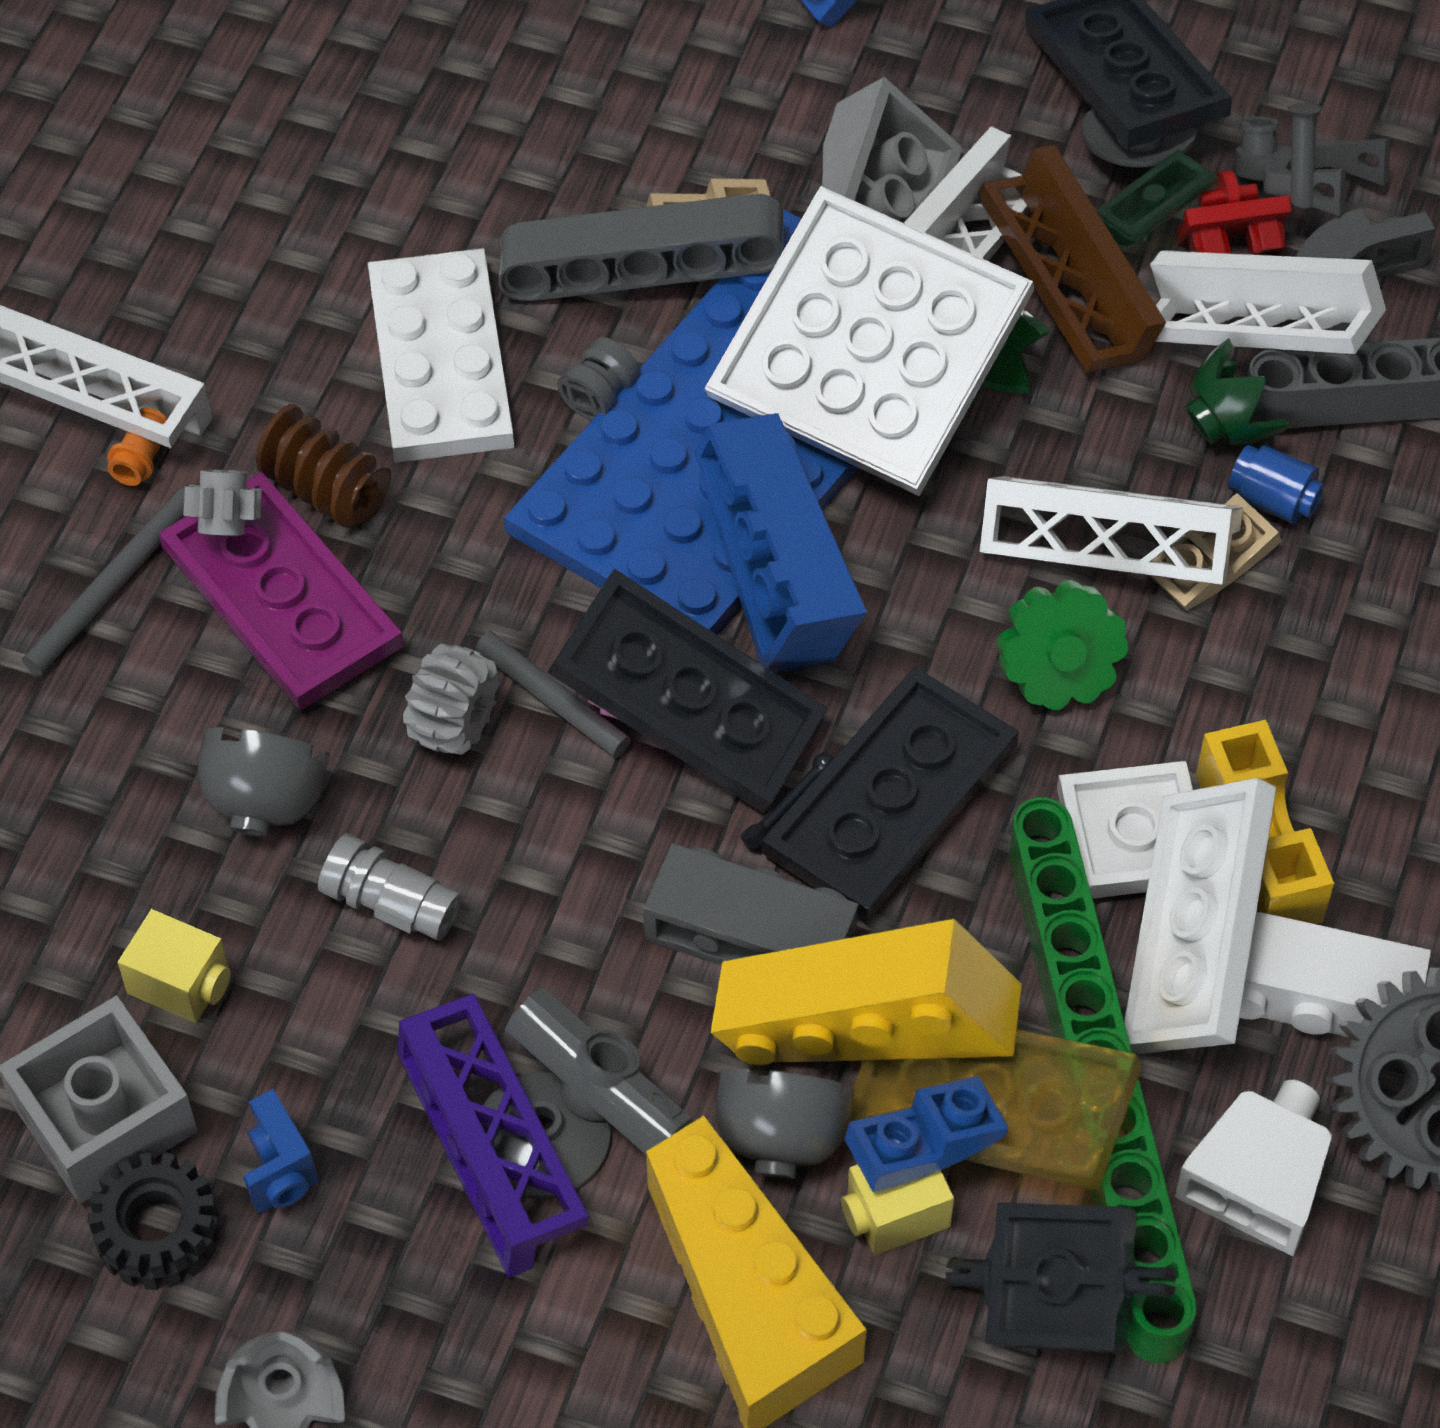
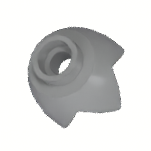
[215,1331,345,1428]

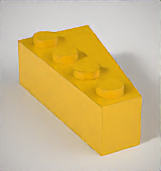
[710,919,1022,1065]
[646,1116,866,1428]

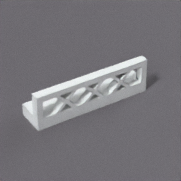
[904,127,1031,261]
[1150,251,1386,354]
[0,305,213,448]
[980,476,1243,585]

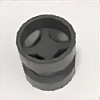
[557,337,641,421]

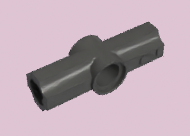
[505,987,695,1155]

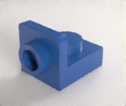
[244,1089,319,1213]

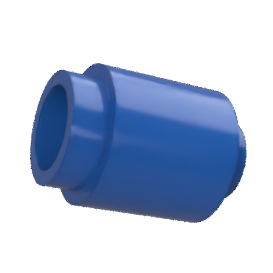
[1228,445,1325,524]

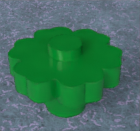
[996,580,1128,710]

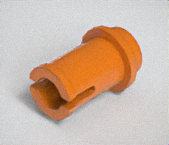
[107,407,168,486]

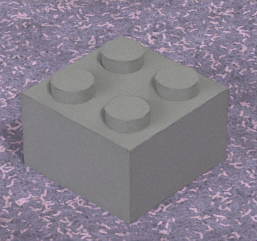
[0,995,198,1204]

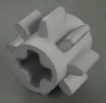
[183,469,262,535]

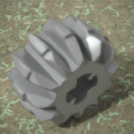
[403,643,500,755]

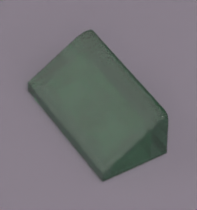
[1096,150,1218,247]

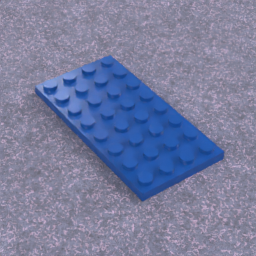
[504,209,858,635]

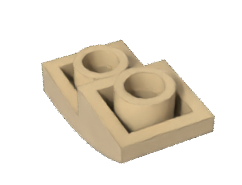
[1149,493,1282,611]

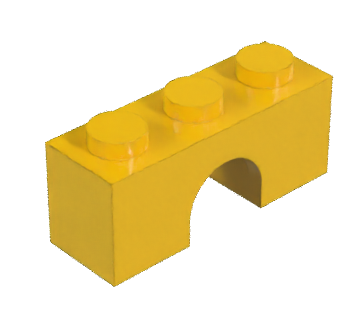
[1196,719,1334,924]

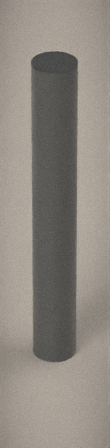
[476,631,631,758]

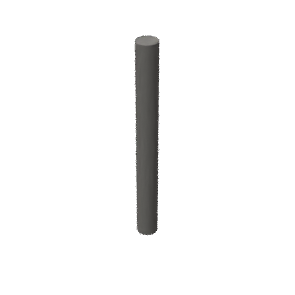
[22,487,186,675]

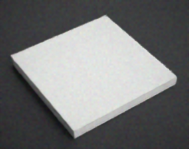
[705,186,1035,496]

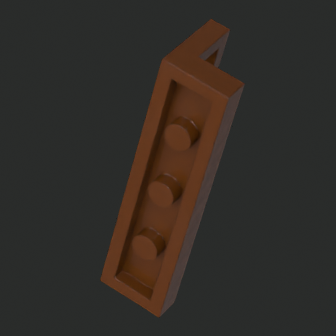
[977,145,1166,373]

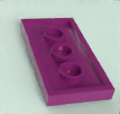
[159,472,404,711]

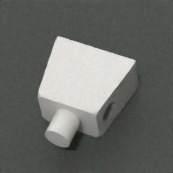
[1175,1080,1332,1256]

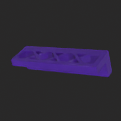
[397,994,589,1278]

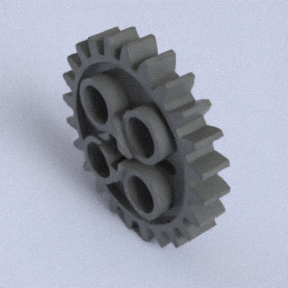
[1326,968,1440,1192]

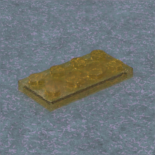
[850,1030,1142,1190]

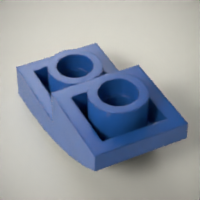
[844,1076,1008,1193]

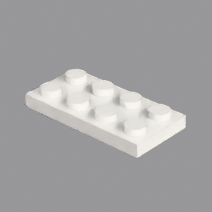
[368,248,514,463]
[1124,778,1276,1054]

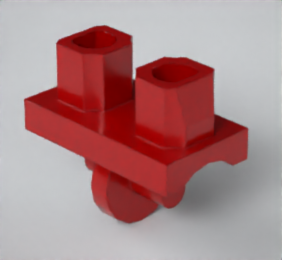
[1175,170,1292,256]

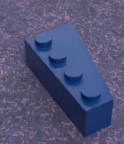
[694,413,867,673]

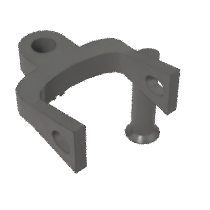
[1236,103,1390,217]

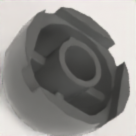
[198,727,330,837]
[715,1068,855,1179]

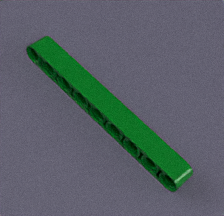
[1009,797,1196,1363]

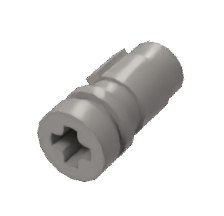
[318,833,462,941]

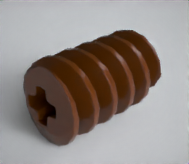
[256,404,391,528]

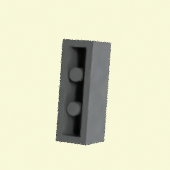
[643,843,859,965]

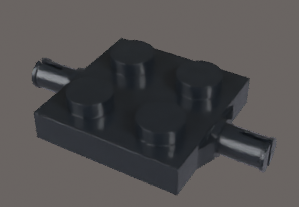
[945,1202,1176,1355]

